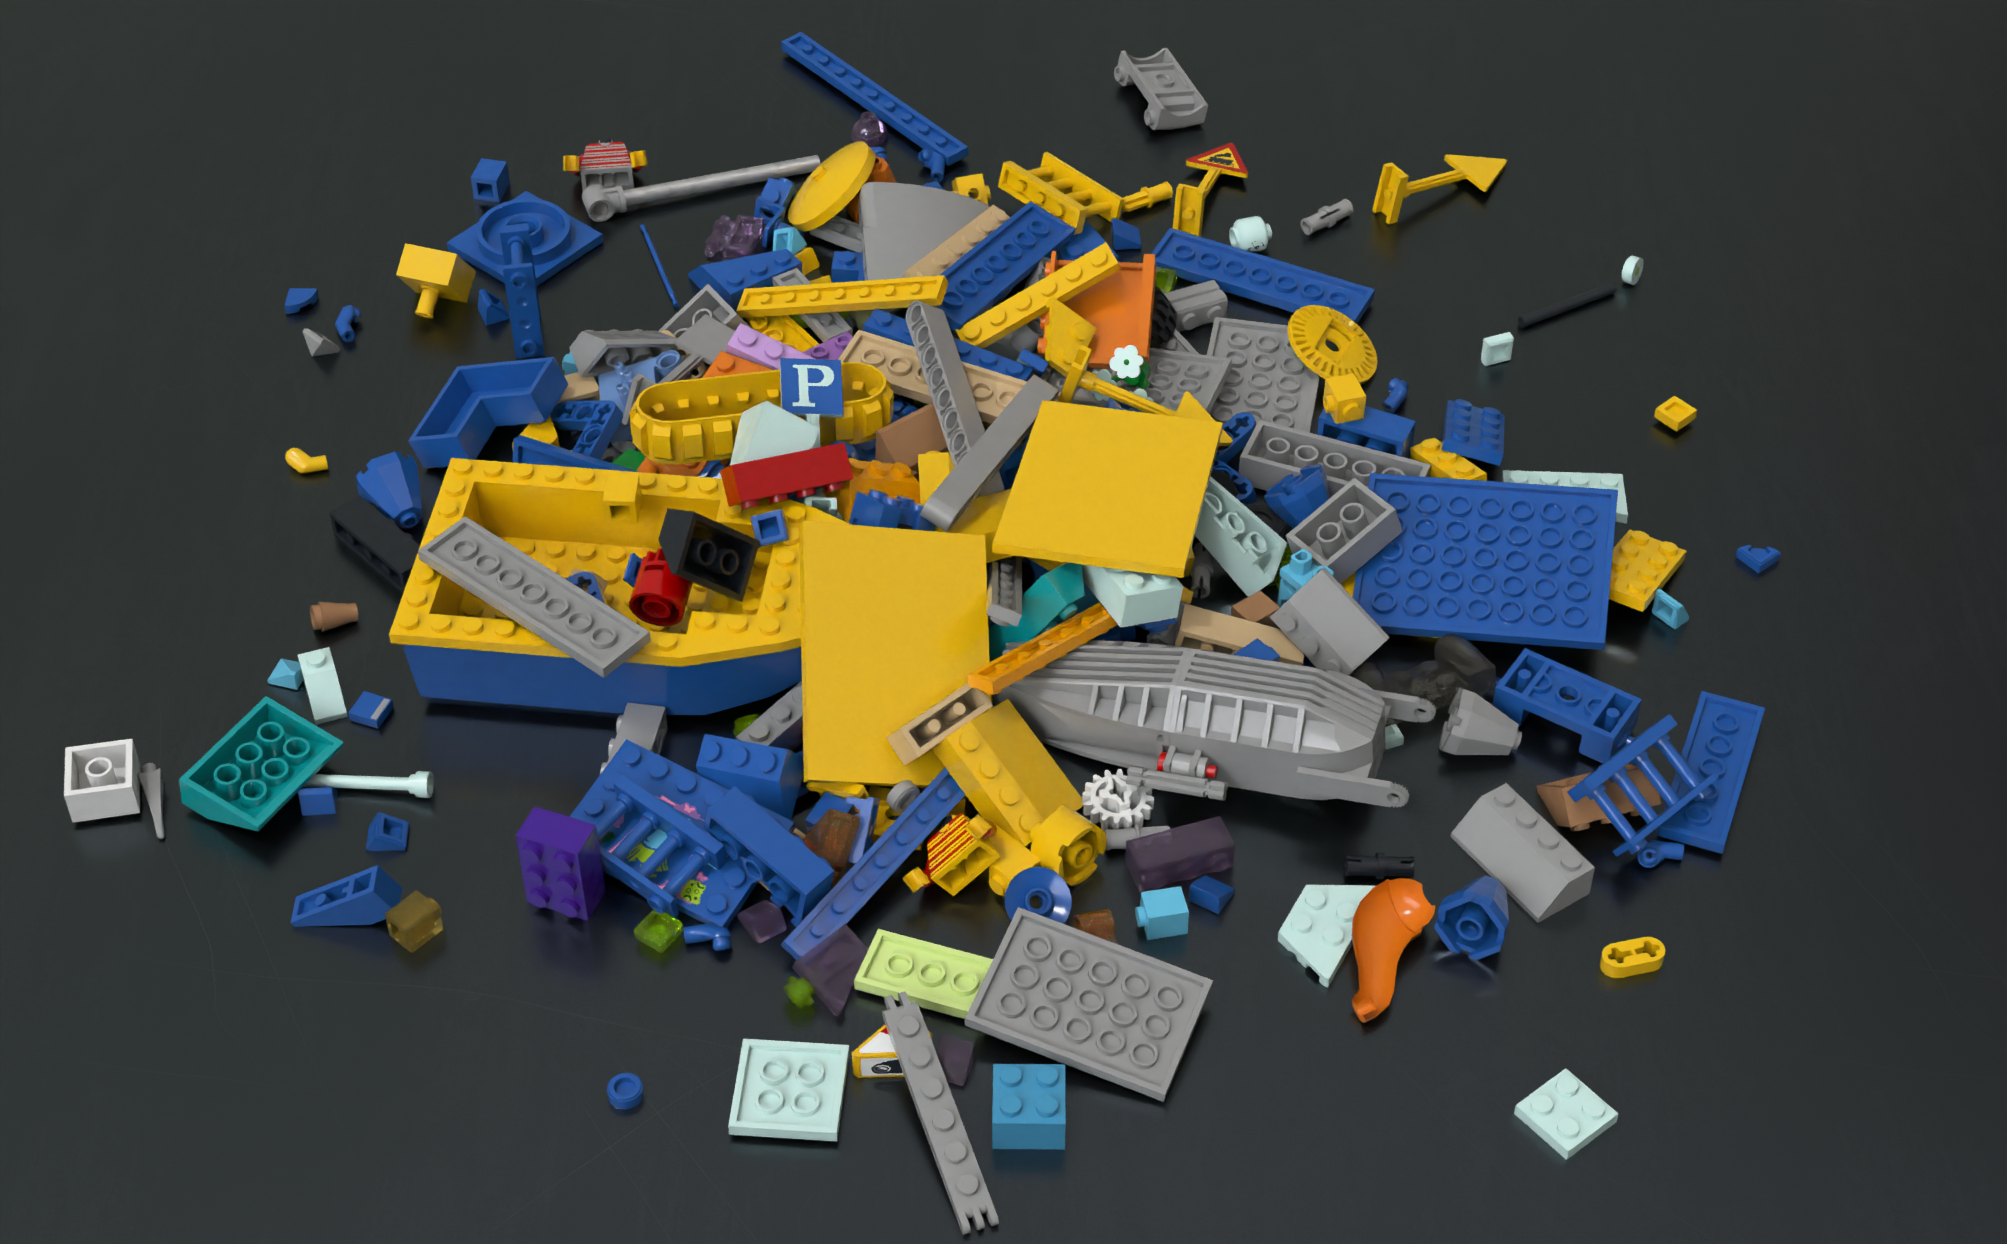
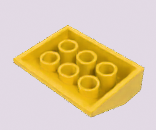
[933,699,1084,847]

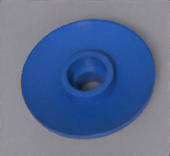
[1004,867,1072,924]

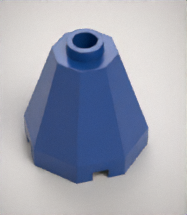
[356,451,423,529]
[1264,464,1330,529]
[1434,875,1509,960]

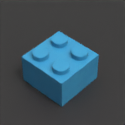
[992,1064,1066,1150]

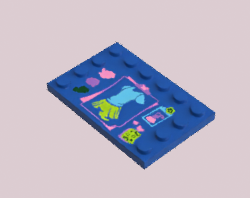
[570,739,795,928]

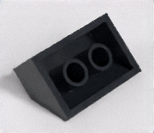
[659,508,760,602]

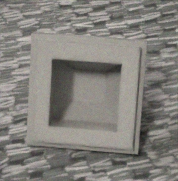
[303,328,340,357]

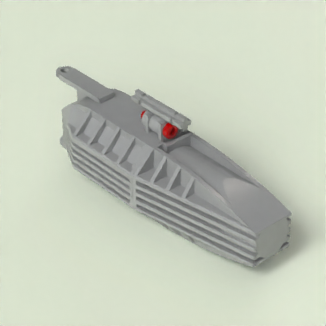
[993,640,1436,808]

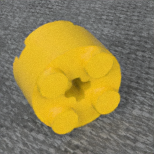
[1029,805,1107,886]

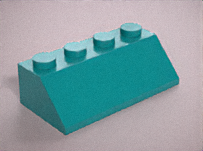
[989,563,1085,662]

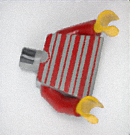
[563,138,648,192]

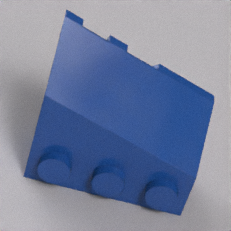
[688,249,803,315]

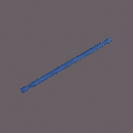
[640,224,679,307]

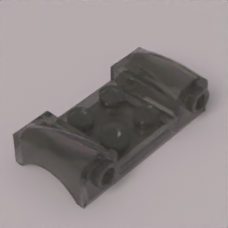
[1351,633,1496,727]

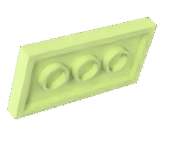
[854,929,993,1019]

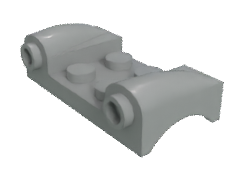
[1114,48,1208,130]

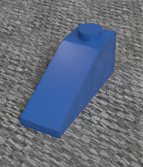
[291,865,403,927]

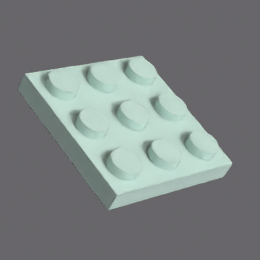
[728,1039,850,1142]

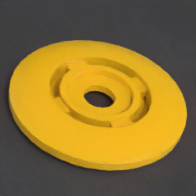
[1287,305,1377,385]

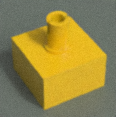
[396,243,476,319]

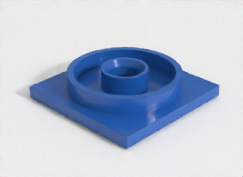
[447,191,604,286]

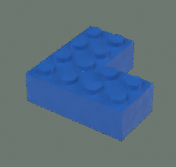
[408,357,568,468]

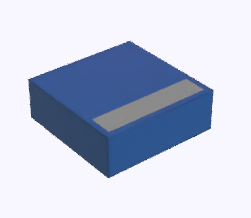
[348,691,394,729]

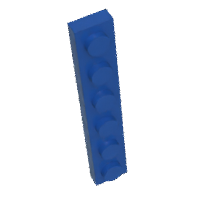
[863,308,1034,382]

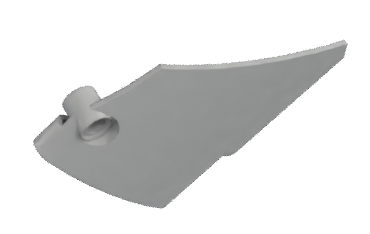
[858,182,990,314]

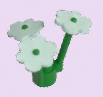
[1091,345,1154,402]

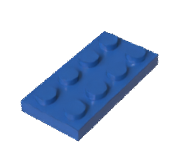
[1441,399,1505,466]

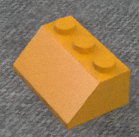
[822,458,920,523]

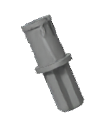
[1104,824,1172,851]

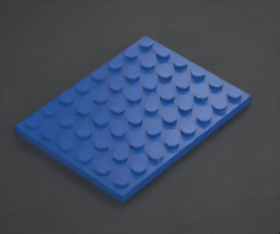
[1352,473,1618,650]

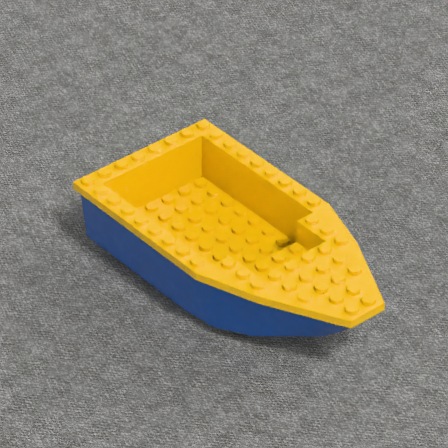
[389,458,852,715]

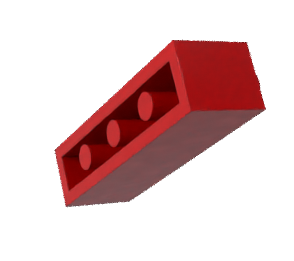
[720,442,854,510]

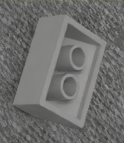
[569,329,677,377]
[1270,567,1390,675]

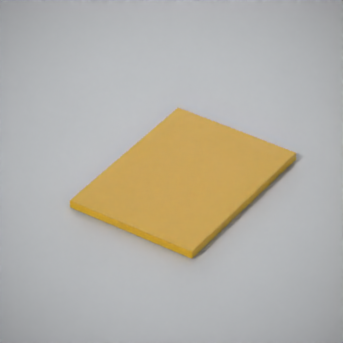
[992,400,1223,578]
[799,521,991,788]

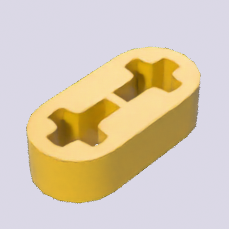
[1600,937,1666,978]

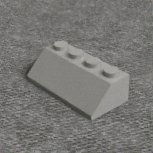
[1451,783,1595,923]

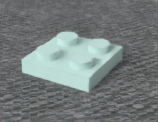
[1514,1068,1619,1160]

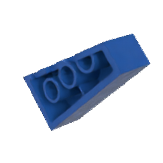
[704,786,834,927]

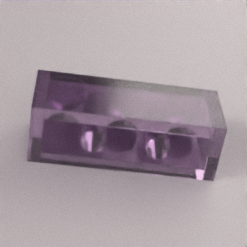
[1125,816,1235,892]

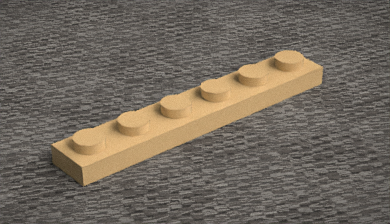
[902,204,1010,278]

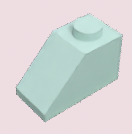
[298,647,348,725]

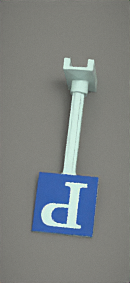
[779,358,843,516]

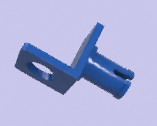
[754,196,804,248]

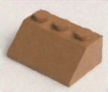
[875,402,951,481]
[1537,763,1661,831]

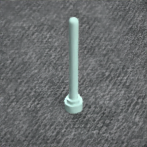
[303,771,434,798]

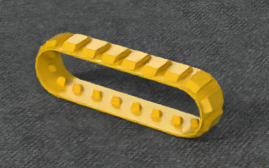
[629,362,894,465]

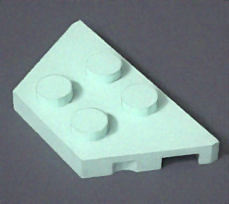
[1278,885,1375,988]

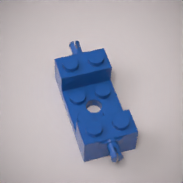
[1484,648,1642,763]

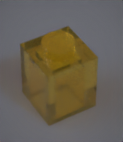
[385,890,443,953]

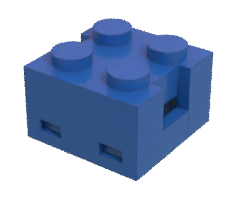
[849,489,936,531]

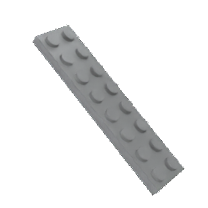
[418,516,651,678]

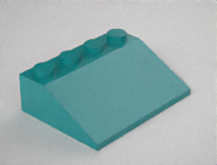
[179,696,344,831]

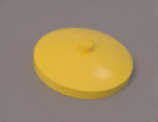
[788,141,876,232]

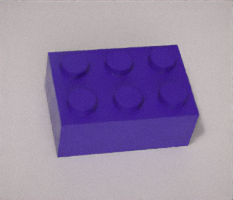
[515,806,606,921]

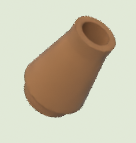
[310,601,358,632]

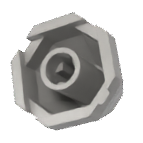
[1439,688,1522,755]

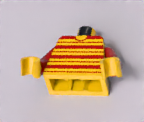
[903,814,1001,896]

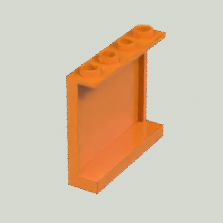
[1037,251,1157,369]

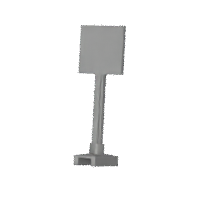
[622,314,735,426]

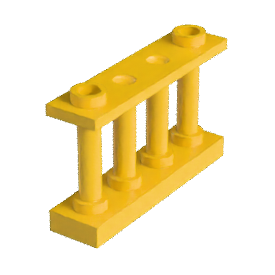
[998,152,1124,235]

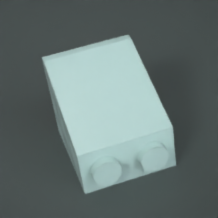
[730,401,820,497]

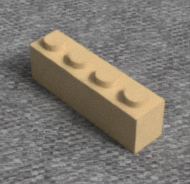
[1174,604,1304,665]

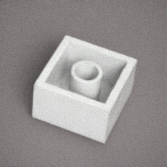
[64,739,140,822]

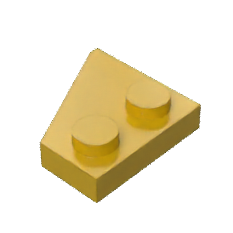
[1045,297,1097,377]

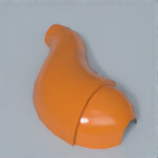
[1351,878,1435,1023]

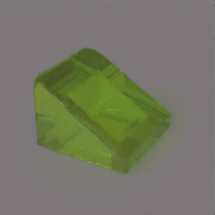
[1155,266,1178,294]

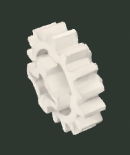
[1082,769,1154,830]

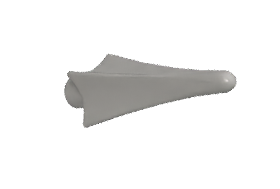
[138,763,165,839]

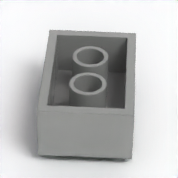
[1286,478,1403,584]

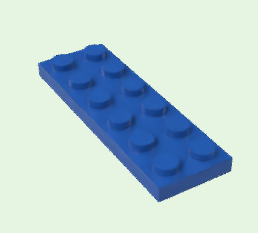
[1656,691,1765,854]

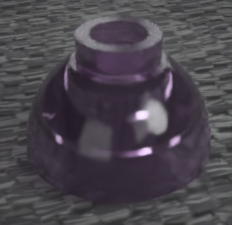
[851,112,888,147]

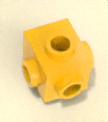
[950,173,991,206]

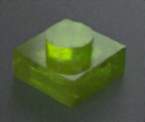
[634,909,683,953]

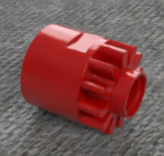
[629,548,693,626]

